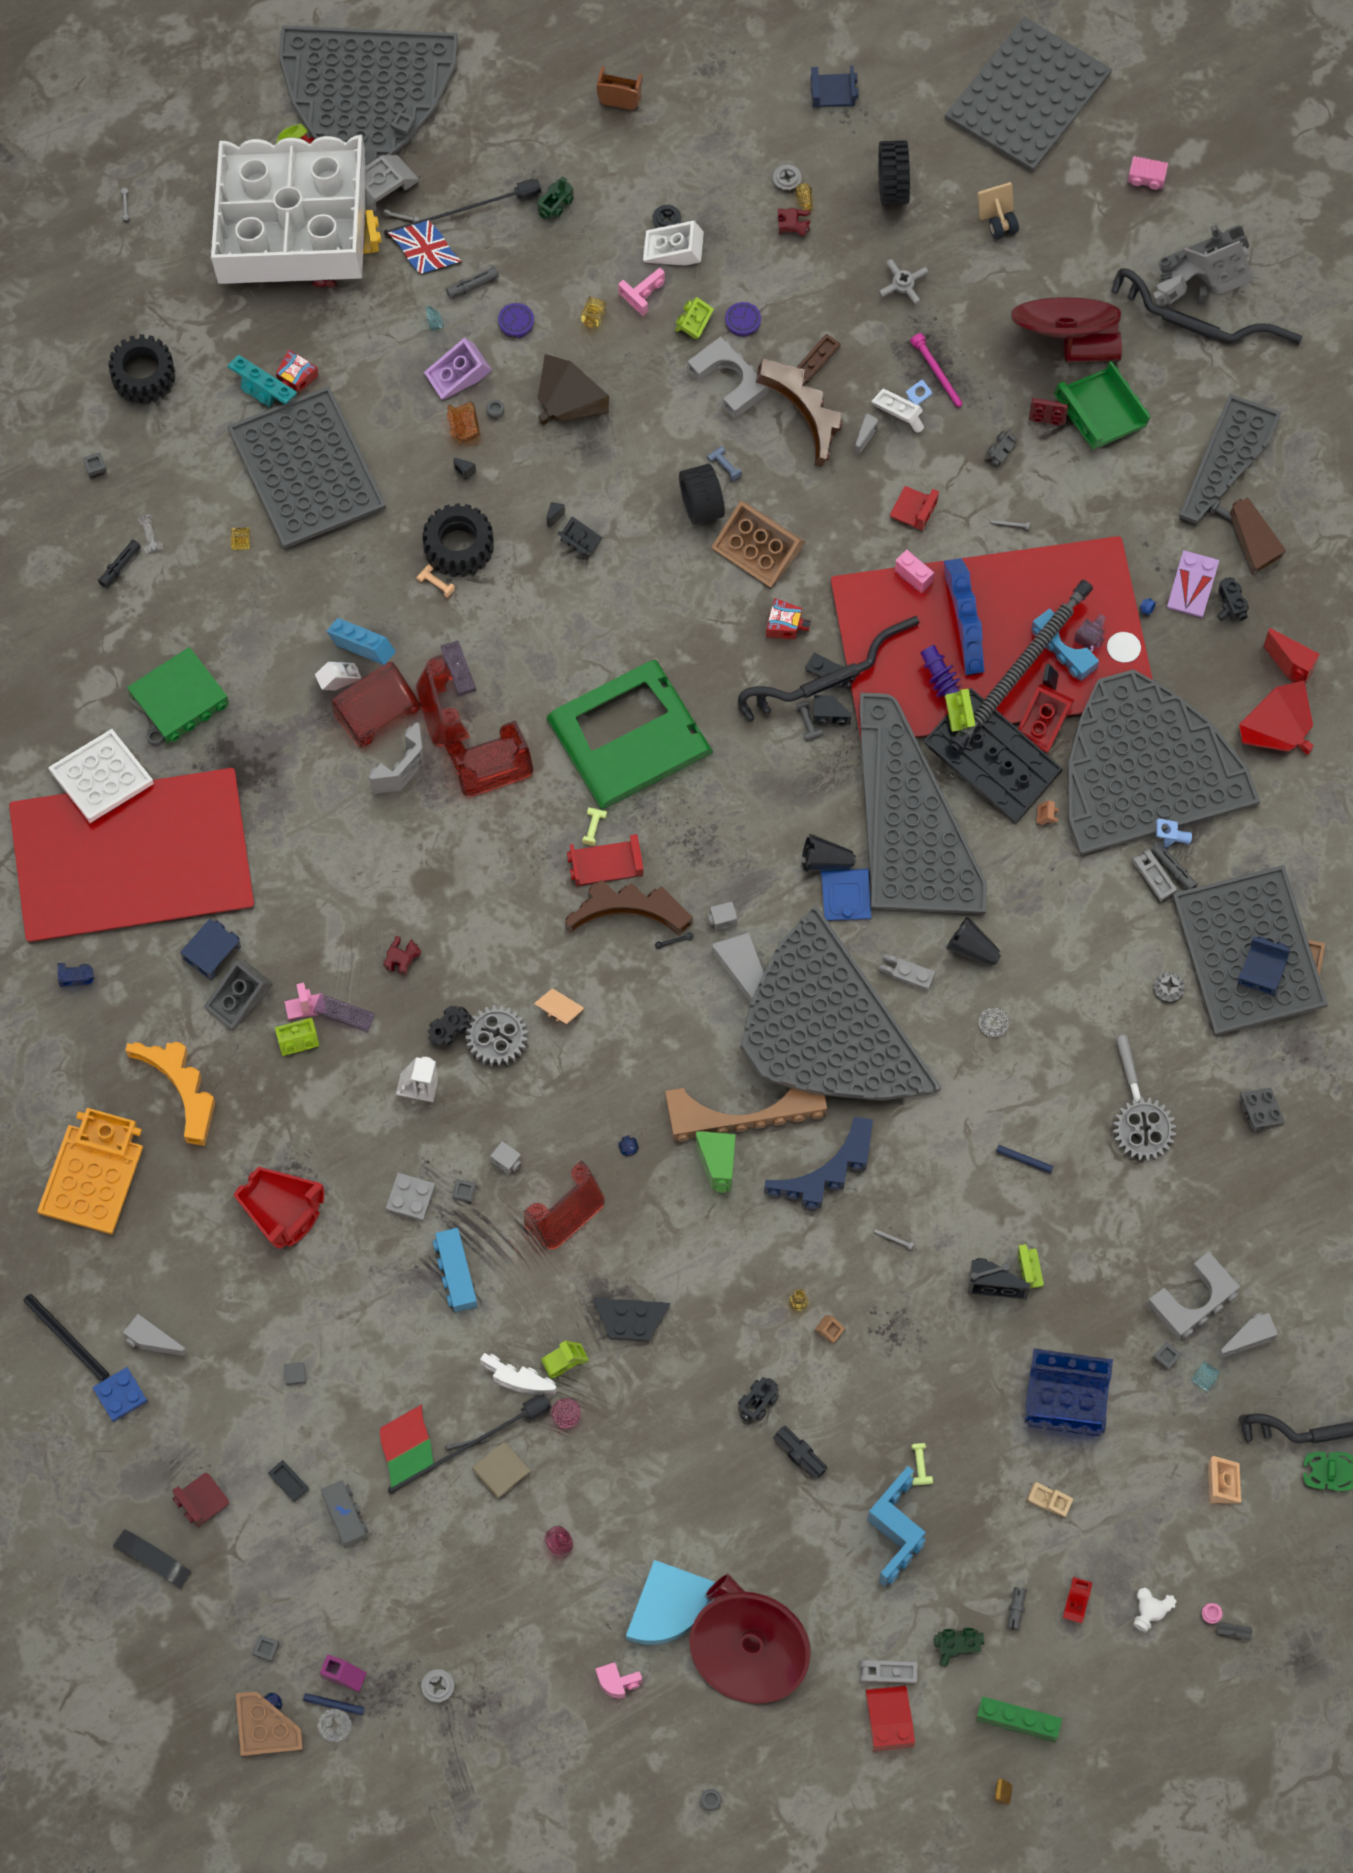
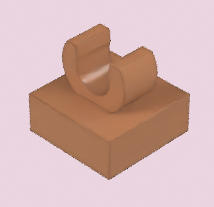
[1036,800,1059,825]

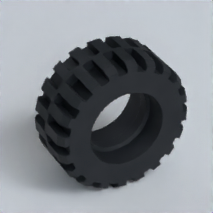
[422,503,494,577]

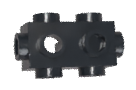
[1217,577,1249,622]
[427,1006,472,1047]
[738,1377,779,1423]

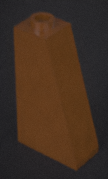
[1230,497,1286,575]

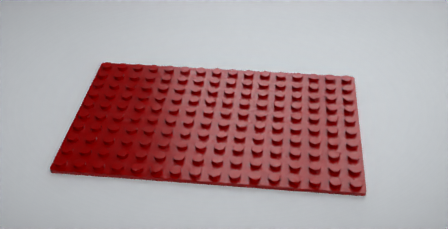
[831,536,1153,740]

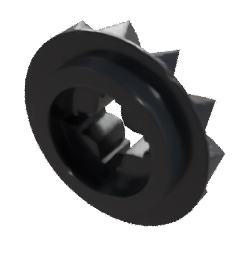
[653,205,681,228]

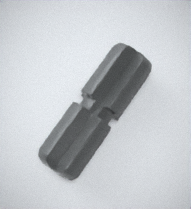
[1217,1622,1252,1639]

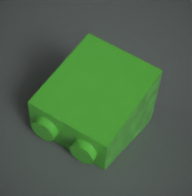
[696,1131,736,1193]

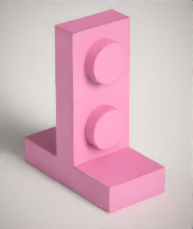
[618,268,665,316]
[284,983,326,1021]

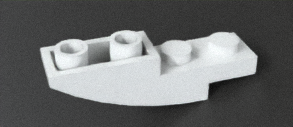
[480,1353,557,1395]

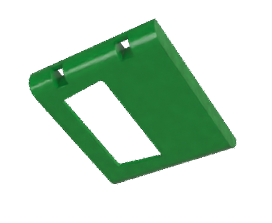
[546,660,713,810]

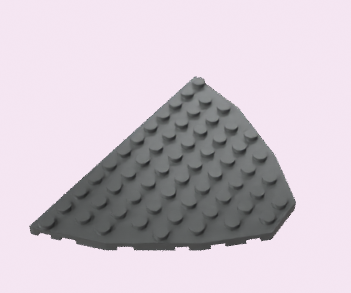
[740,905,941,1101]

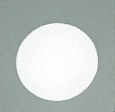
[1107,632,1141,662]

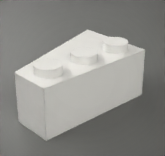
[395,1057,438,1102]

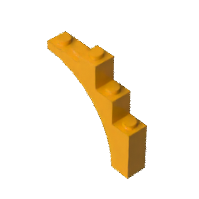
[126,1042,215,1146]

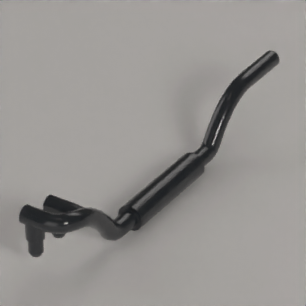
[1111,268,1303,344]
[737,616,919,722]
[1239,1413,1353,1444]

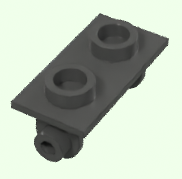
[984,429,1017,466]

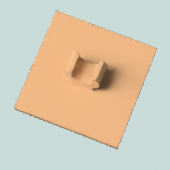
[535,988,584,1024]

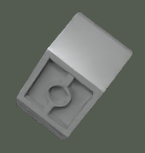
[365,155,419,218]
[369,722,424,794]

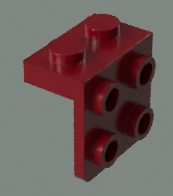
[1028,397,1068,426]
[172,1473,229,1527]

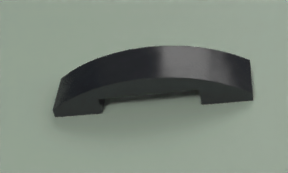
[113,1529,191,1589]

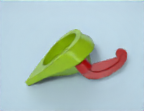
[276,124,314,144]

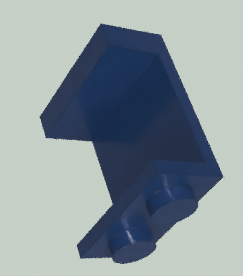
[810,66,859,107]
[180,919,241,981]
[1238,937,1290,996]

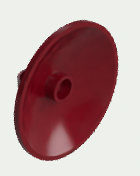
[1011,297,1122,363]
[689,1574,811,1704]

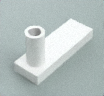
[871,389,924,432]

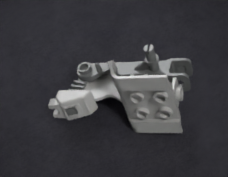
[1153,225,1254,306]

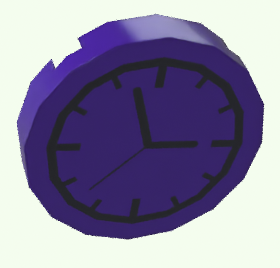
[725,302,761,337]
[498,303,534,338]

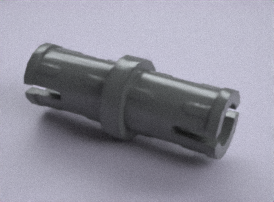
[1007,1587,1027,1630]

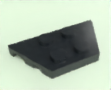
[594,1298,670,1342]

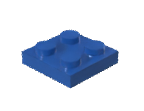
[92,1367,148,1422]

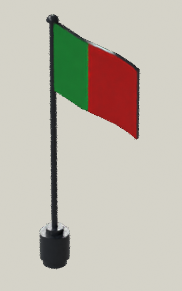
[380,1394,552,1494]

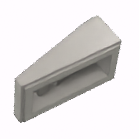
[855,414,878,455]

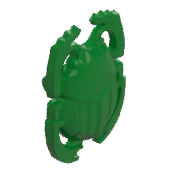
[1303,1452,1353,1491]

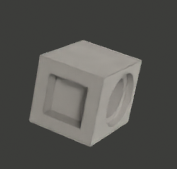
[707,902,737,931]
[490,1141,522,1176]

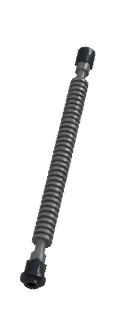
[949,580,1093,753]

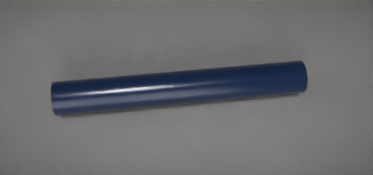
[996,1145,1054,1173]
[303,1693,365,1715]

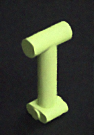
[582,807,607,846]
[911,1443,933,1486]

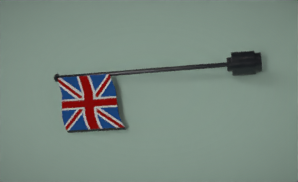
[384,178,542,275]

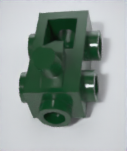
[537,177,574,220]
[934,1628,984,1666]

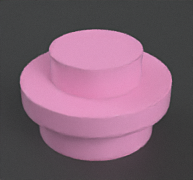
[1202,1603,1222,1624]

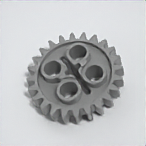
[465,1005,528,1067]
[1112,1097,1176,1161]

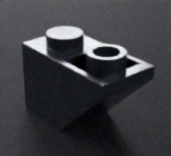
[813,695,851,726]

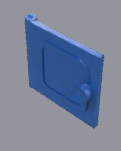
[820,869,871,921]

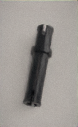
[98,539,141,588]

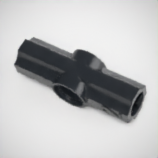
[773,1426,828,1480]

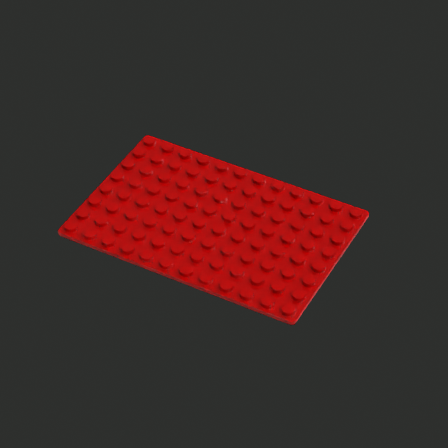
[9,768,254,942]

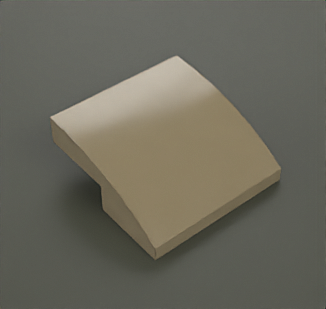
[472,1442,531,1499]

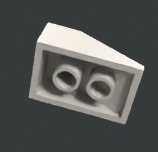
[643,221,704,266]

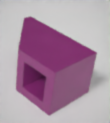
[320,1654,367,1692]

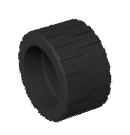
[679,464,725,525]

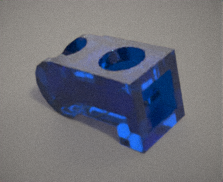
[57,963,95,987]

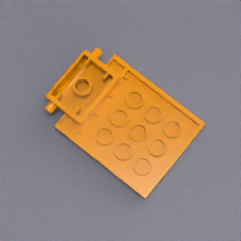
[37,1108,144,1235]

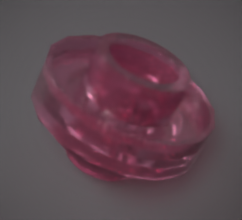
[552,1398,581,1428]
[545,1526,573,1556]

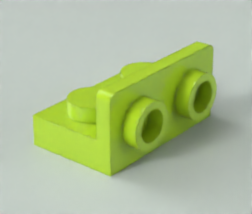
[675,297,714,339]
[945,689,975,732]
[274,1017,319,1056]
[1017,1244,1044,1289]

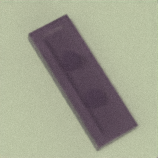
[441,640,476,696]
[313,993,375,1032]

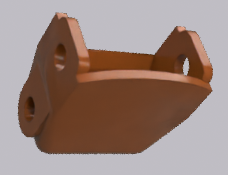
[597,66,643,110]

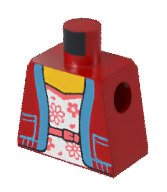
[276,350,319,394]
[766,598,811,639]

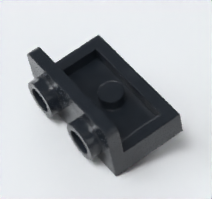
[557,517,603,556]

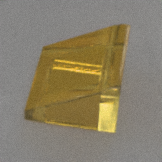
[230,527,250,550]

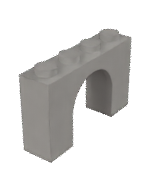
[687,337,768,419]
[1147,1252,1240,1341]

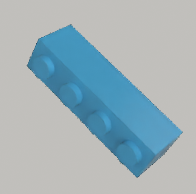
[326,618,396,665]
[432,1228,477,1312]

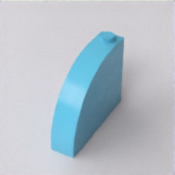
[626,1560,715,1645]

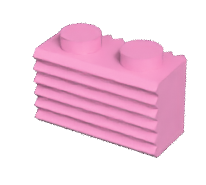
[1128,156,1168,190]
[895,550,934,593]

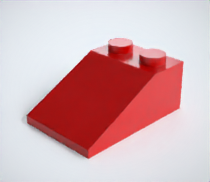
[1263,628,1320,685]
[1018,684,1074,753]
[865,1685,915,1751]

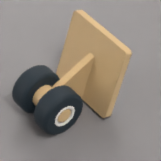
[977,182,1019,239]

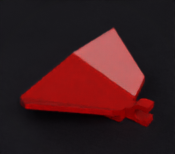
[1239,680,1314,756]

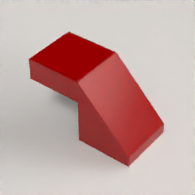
[1063,1577,1093,1623]

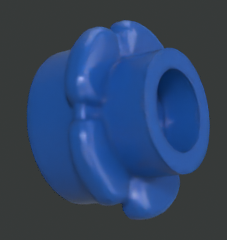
[1140,598,1156,615]

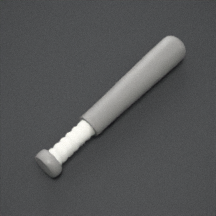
[1116,1034,1141,1103]

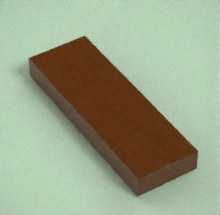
[797,334,841,384]

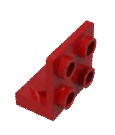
[890,486,939,531]

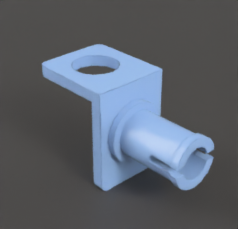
[906,380,932,410]
[1156,819,1192,848]

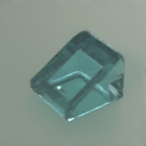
[426,306,444,331]
[1192,1361,1220,1391]

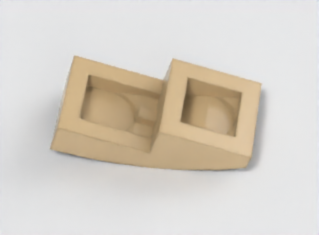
[1026,1482,1073,1517]

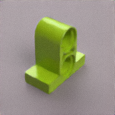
[541,1340,589,1378]

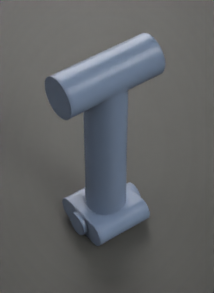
[707,446,742,482]

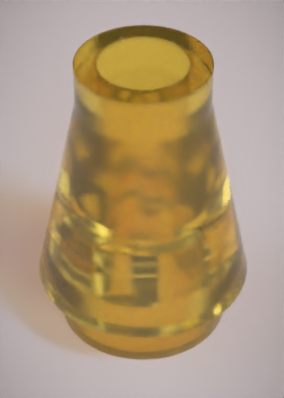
[794,183,813,210]
[789,1289,809,1311]

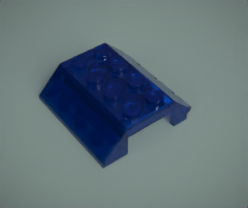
[1025,1348,1113,1437]

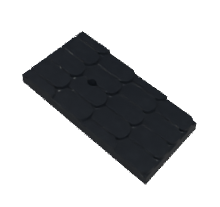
[924,688,1062,824]

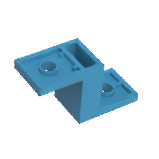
[867,1466,926,1587]

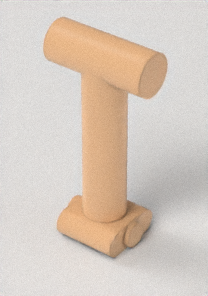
[416,564,455,598]

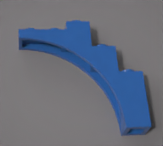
[943,558,985,675]

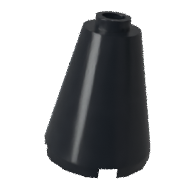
[801,834,856,872]
[946,917,1001,966]

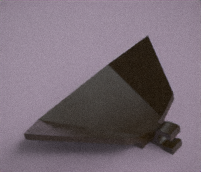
[538,354,609,427]

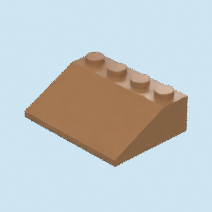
[711,501,806,588]

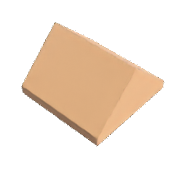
[1208,1456,1241,1503]

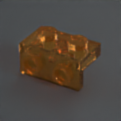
[447,401,481,443]

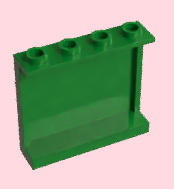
[1054,361,1151,450]
[127,647,229,744]

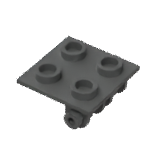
[1239,1088,1285,1132]

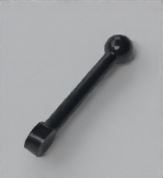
[655,932,694,949]

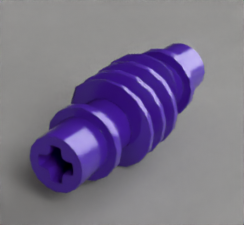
[920,645,963,707]

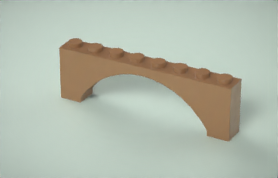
[665,1088,827,1142]

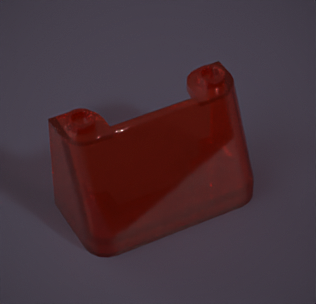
[416,655,470,747]
[332,661,421,748]
[444,720,534,797]
[523,1160,605,1249]

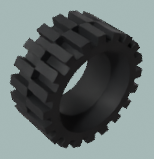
[878,140,910,205]
[108,334,175,404]

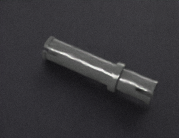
[446,266,499,299]
[1151,843,1198,890]

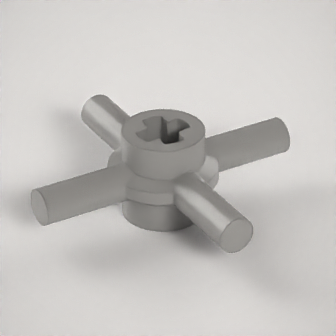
[879,259,928,305]

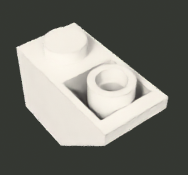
[315,662,362,690]

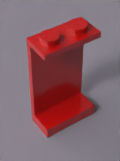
[567,834,644,886]

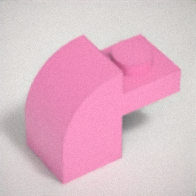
[596,1662,642,1698]

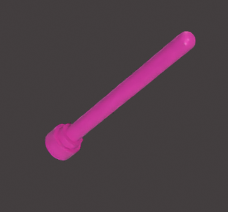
[910,333,962,407]

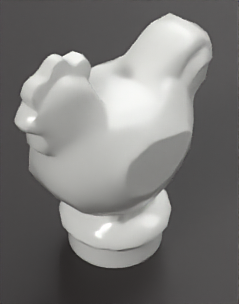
[1133,1588,1176,1633]

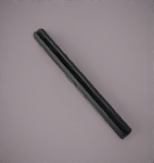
[24,1294,109,1381]

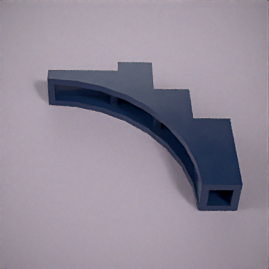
[764,1117,873,1210]

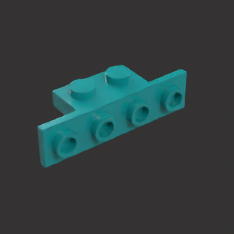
[227,355,297,407]

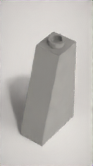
[712,933,764,1002]

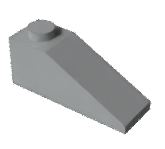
[1219,1313,1278,1359]
[123,1314,187,1356]

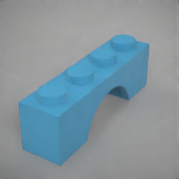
[1031,608,1099,682]

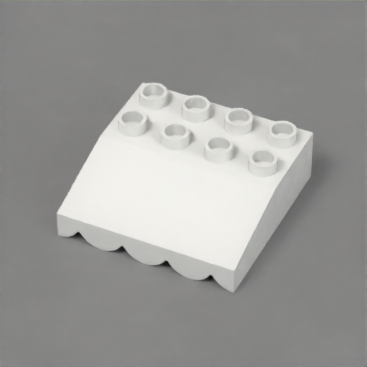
[211,135,365,284]

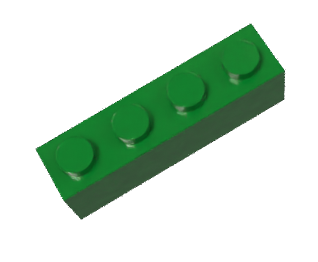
[976,1696,1062,1742]

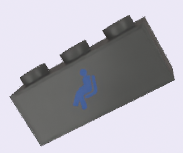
[320,1480,369,1548]

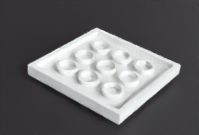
[48,729,154,823]

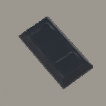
[268,1460,309,1502]

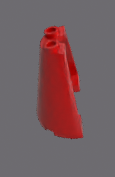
[233,1167,325,1249]

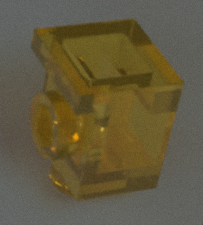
[581,296,606,327]

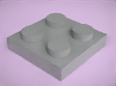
[386,1173,435,1221]

